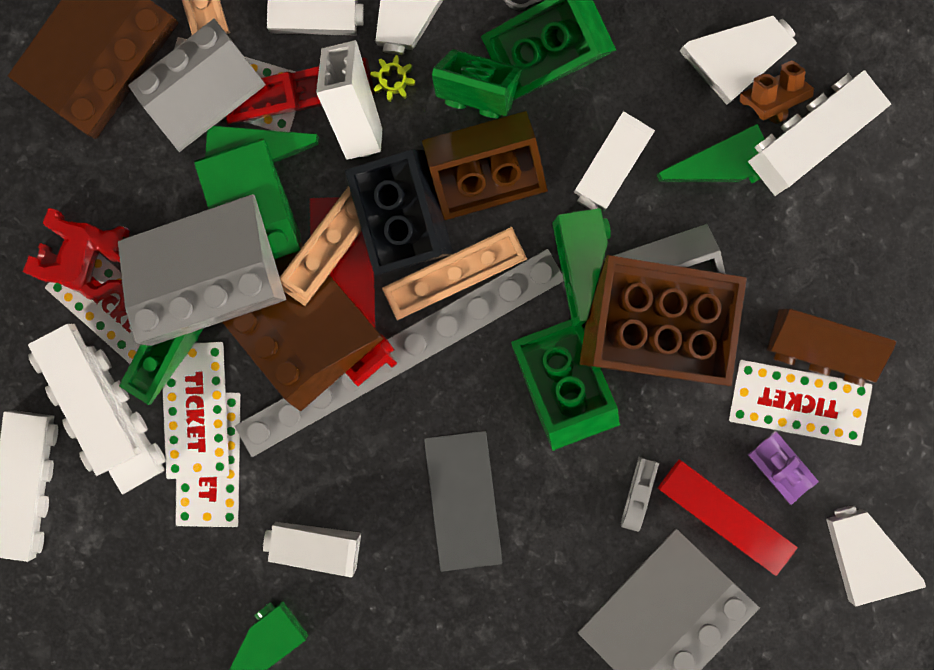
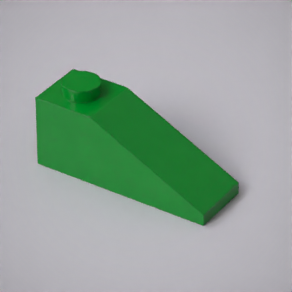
[656,124,765,184]
[205,126,320,163]
[552,208,611,328]
[119,328,204,405]
[229,601,308,670]

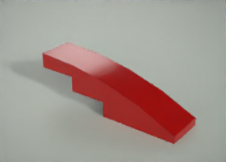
[226,58,375,124]
[657,459,798,576]

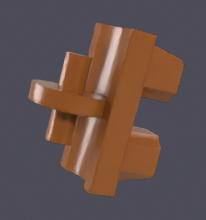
[740,61,814,124]

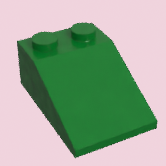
[481,0,616,101]
[432,49,522,118]
[194,138,301,259]
[511,319,620,451]

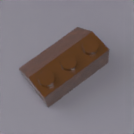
[422,111,548,220]
[766,308,897,387]

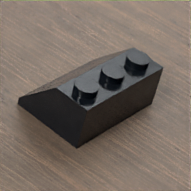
[345,149,453,276]

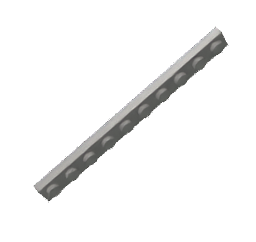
[234,249,564,457]

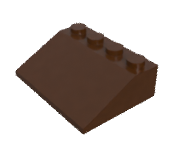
[8,0,179,139]
[222,242,384,412]
[580,255,747,386]

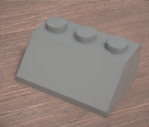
[128,19,266,152]
[604,224,725,274]

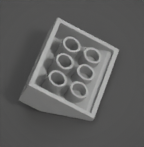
[118,194,286,346]
[578,528,760,670]

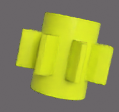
[370,55,416,102]

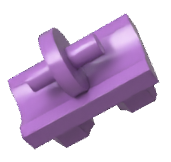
[747,431,819,505]

